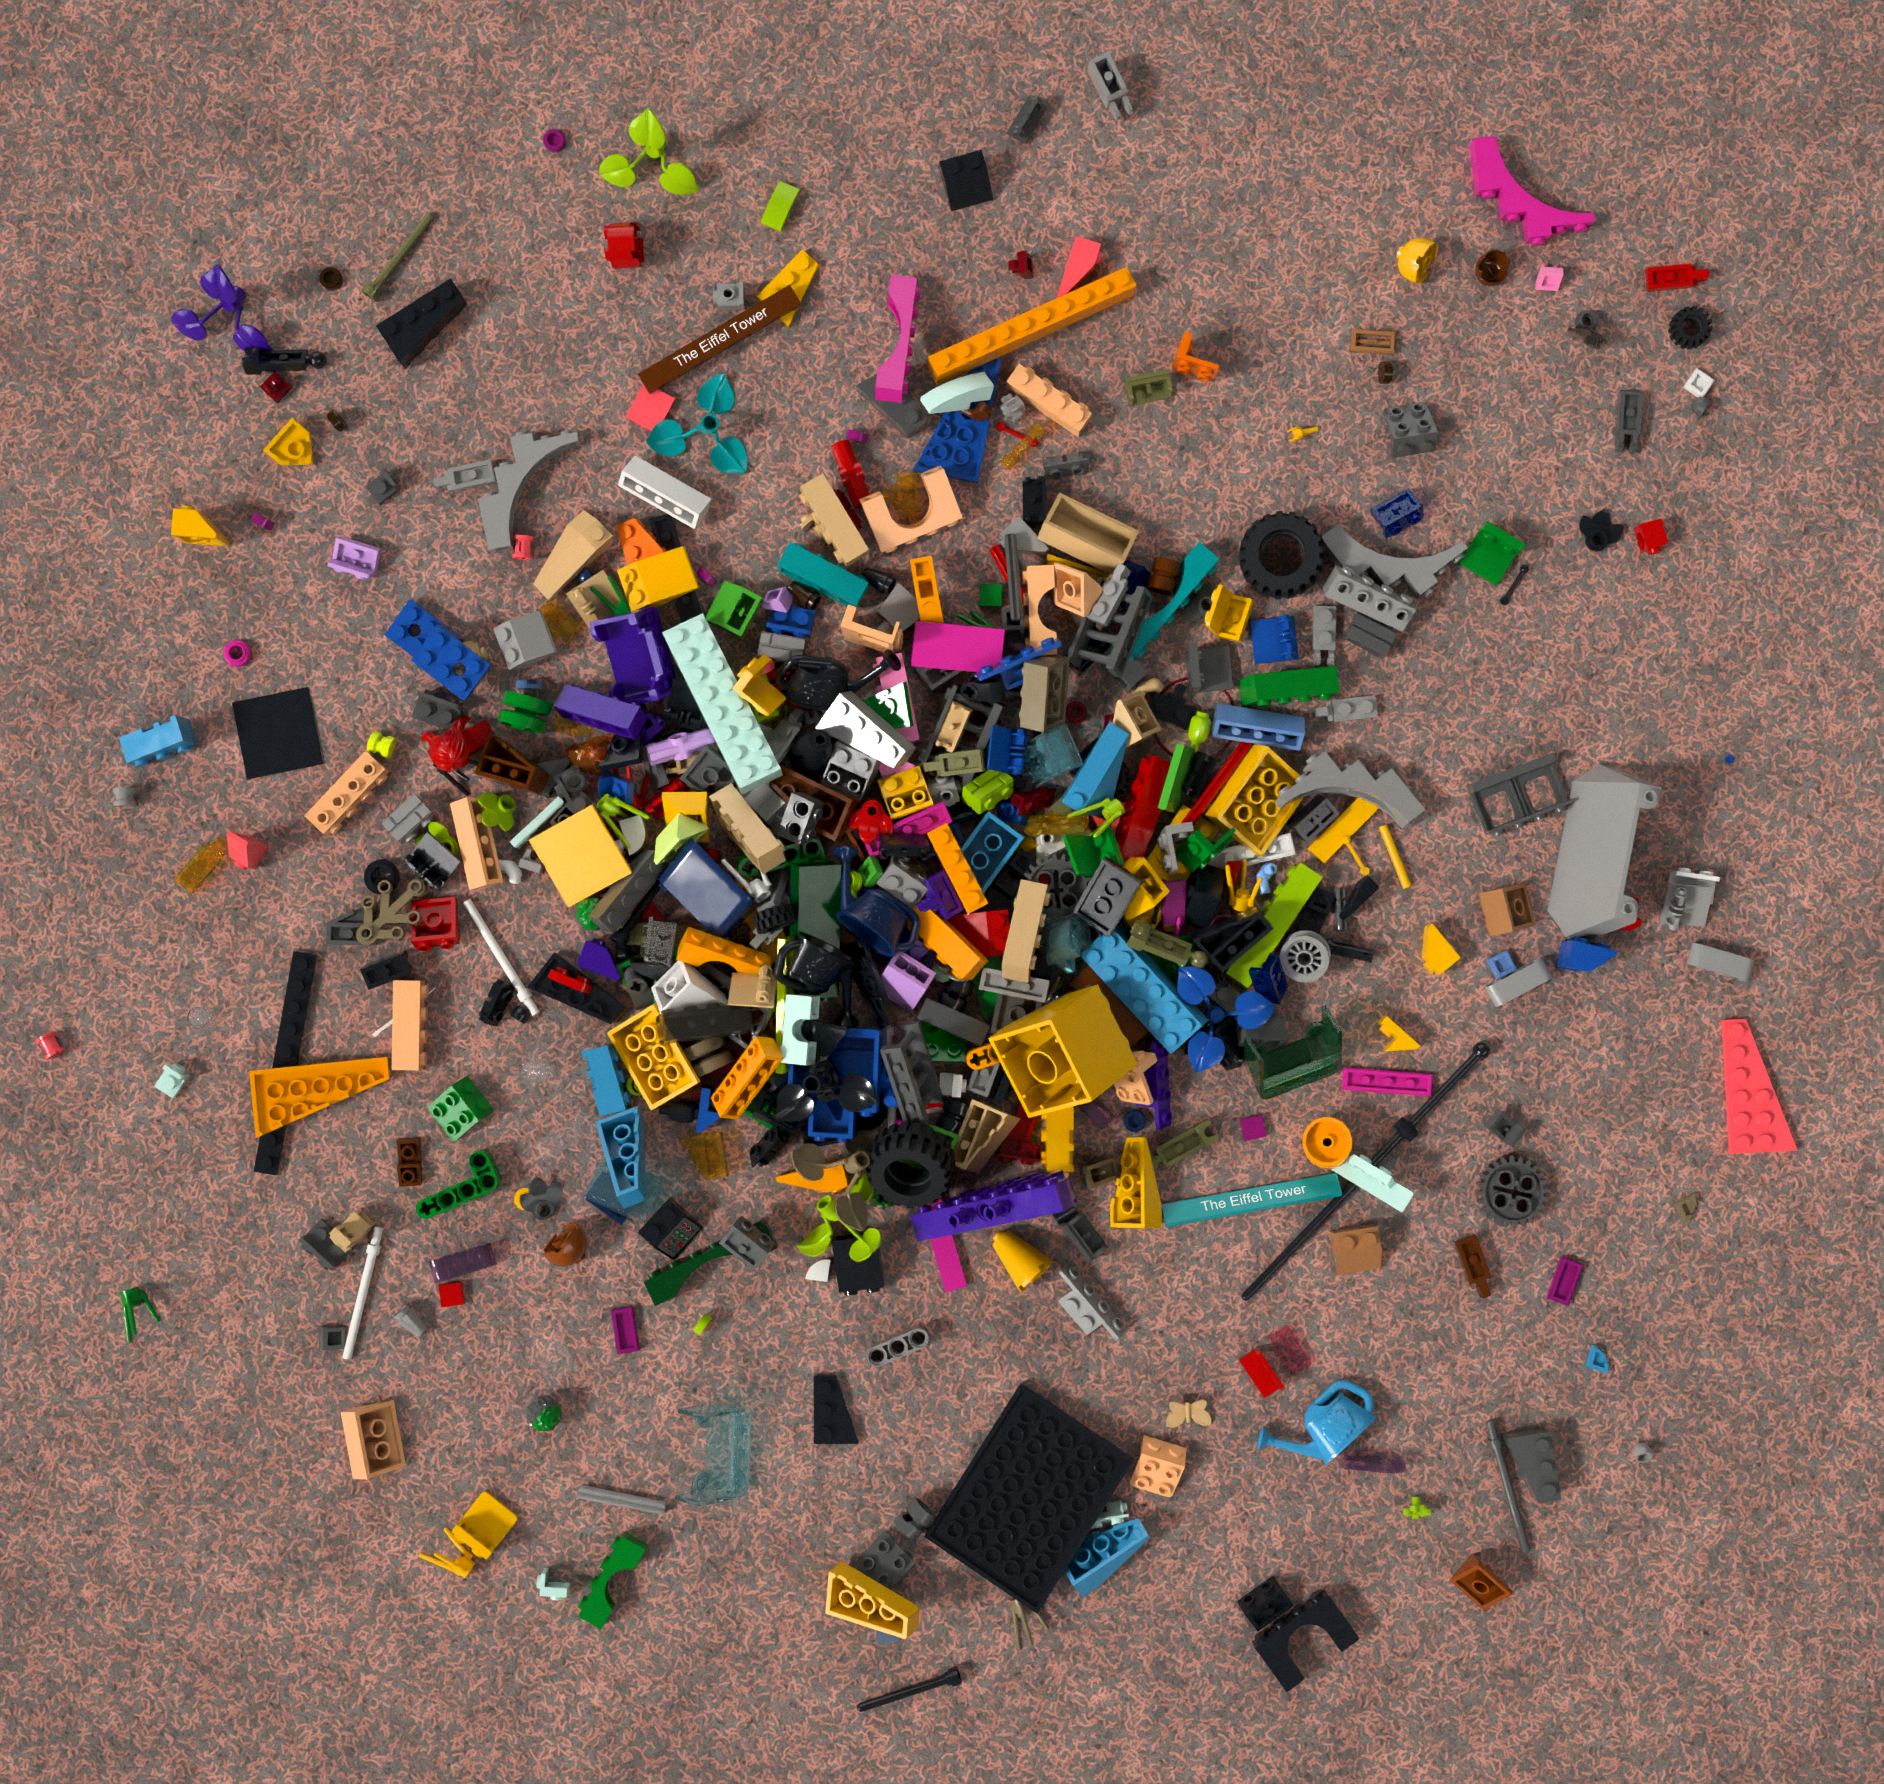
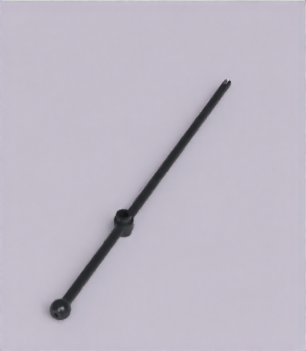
[1242,1042,1490,1301]

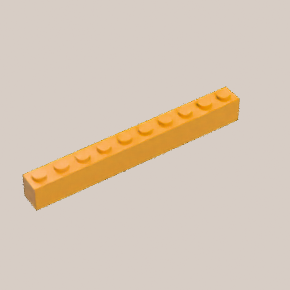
[927,267,1137,385]

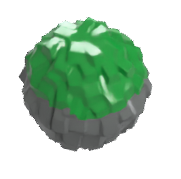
[575,895,602,931]
[526,1395,562,1432]

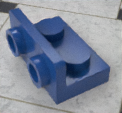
[766,606,816,639]

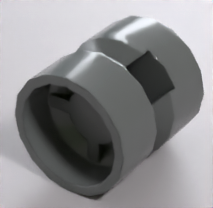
[894,1497,936,1541]

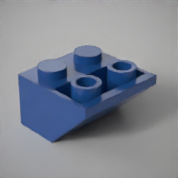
[1556,937,1617,972]

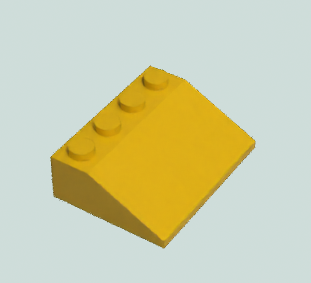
[1204,744,1304,857]
[607,1003,701,1110]

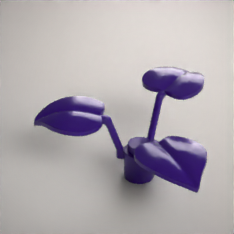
[171,264,274,352]

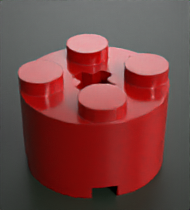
[604,221,644,269]

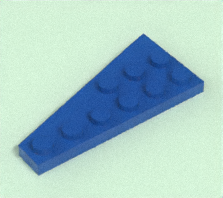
[913,356,1002,484]

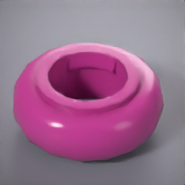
[223,640,252,667]

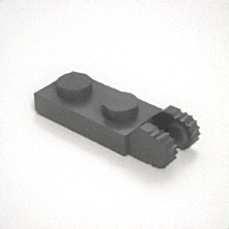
[1615,390,1643,454]

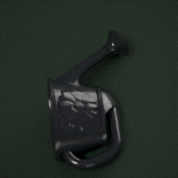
[775,649,901,710]
[774,932,859,1028]

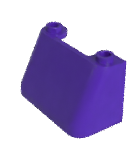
[589,606,677,704]

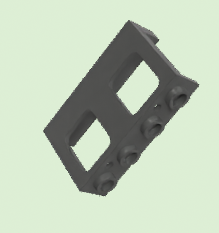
[1466,753,1573,837]

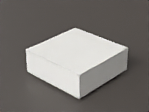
[1683,368,1715,397]

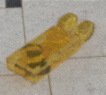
[1024,814,1089,837]

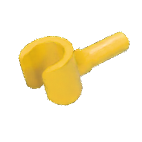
[1286,426,1318,442]

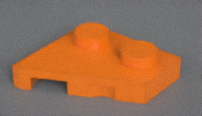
[616,518,667,565]

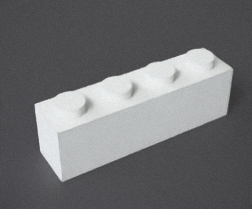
[618,456,712,529]

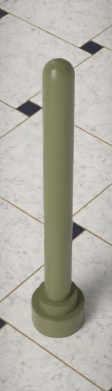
[361,212,434,302]

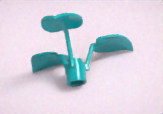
[646,374,747,474]

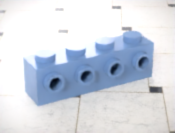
[1212,703,1305,751]

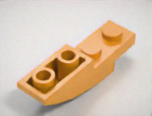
[910,556,944,623]

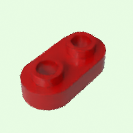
[548,966,592,994]

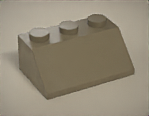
[1019,657,1070,732]

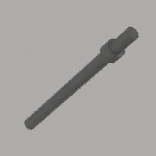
[1486,1420,1531,1553]

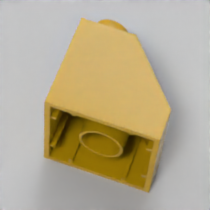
[988,984,1138,1118]

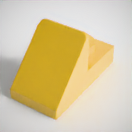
[1377,1016,1420,1051]

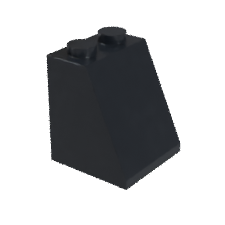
[832,1233,884,1296]

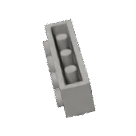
[1322,565,1416,632]

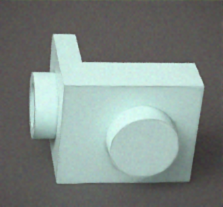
[536,1568,571,1600]

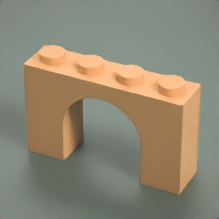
[859,465,963,553]

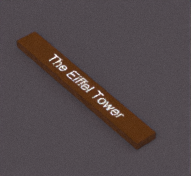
[638,285,802,394]

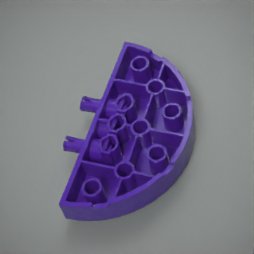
[910,1169,1077,1241]

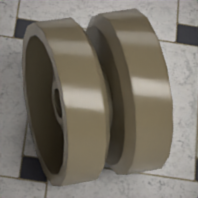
[683,1032,735,1078]

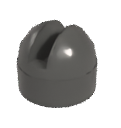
[1691,397,1711,417]

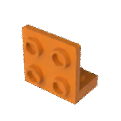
[1172,331,1220,382]

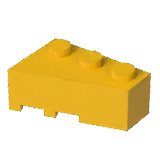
[1041,1106,1074,1172]

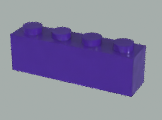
[553,684,647,740]

